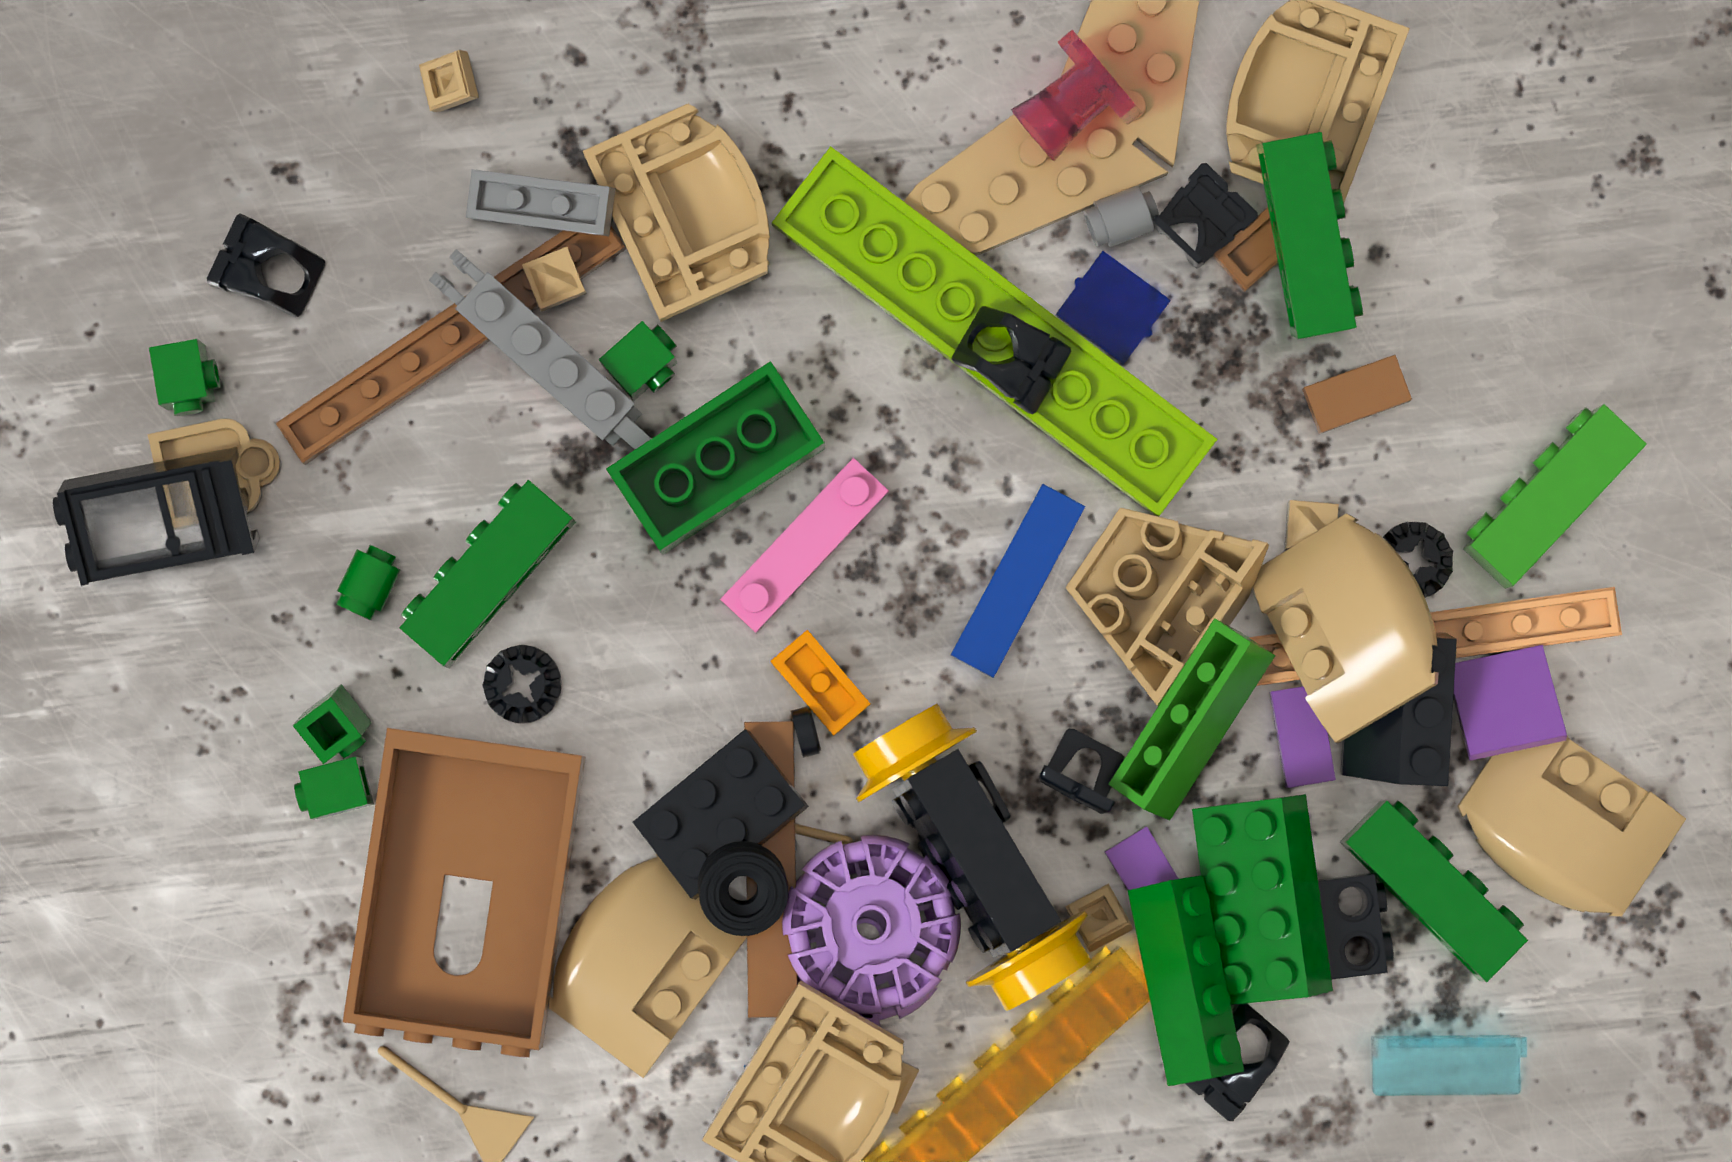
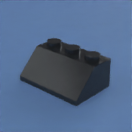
[1341,632,1457,786]

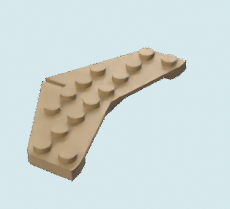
[904,0,1199,256]

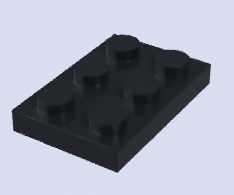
[633,729,809,900]

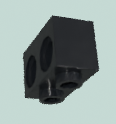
[1318,874,1394,979]

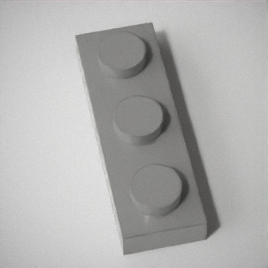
[466,169,615,237]

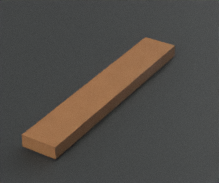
[744,721,798,1018]

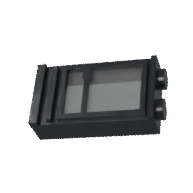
[53,447,259,586]

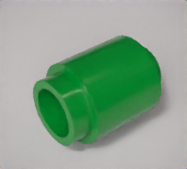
[336,545,401,621]

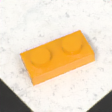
[770,630,871,736]

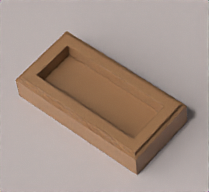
[1213,207,1278,292]
[1302,355,1412,434]

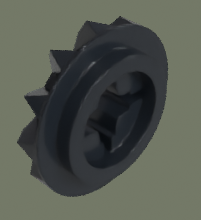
[1383,522,1453,598]
[482,645,561,723]

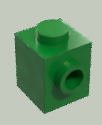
[598,321,677,401]
[149,339,220,416]
[293,684,372,764]

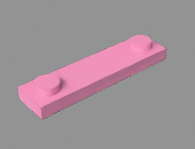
[720,458,889,633]

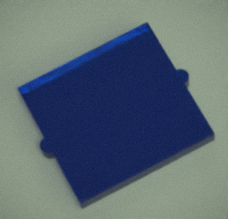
[1055,251,1171,365]

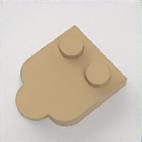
[147,419,280,530]

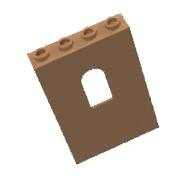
[343,728,586,1057]

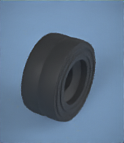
[698,841,788,936]

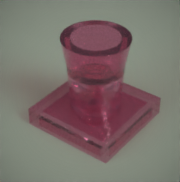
[1011,30,1142,162]

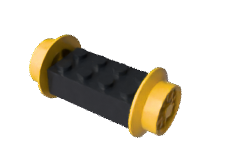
[853,703,1091,1011]

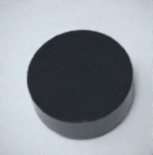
[791,706,821,758]

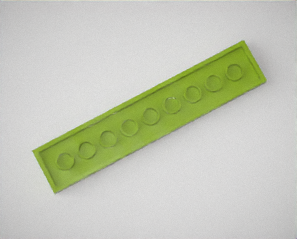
[772,146,1218,517]

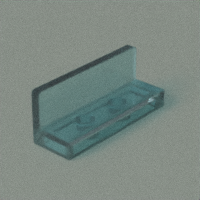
[1371,1035,1527,1096]

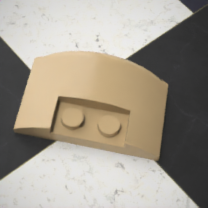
[1226,0,1410,202]
[583,103,770,322]
[1253,514,1439,743]
[1457,736,1686,916]
[549,854,747,1078]
[702,980,904,1162]

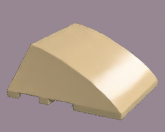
[1065,508,1269,706]

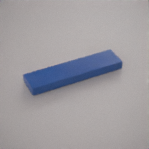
[950,484,1086,678]

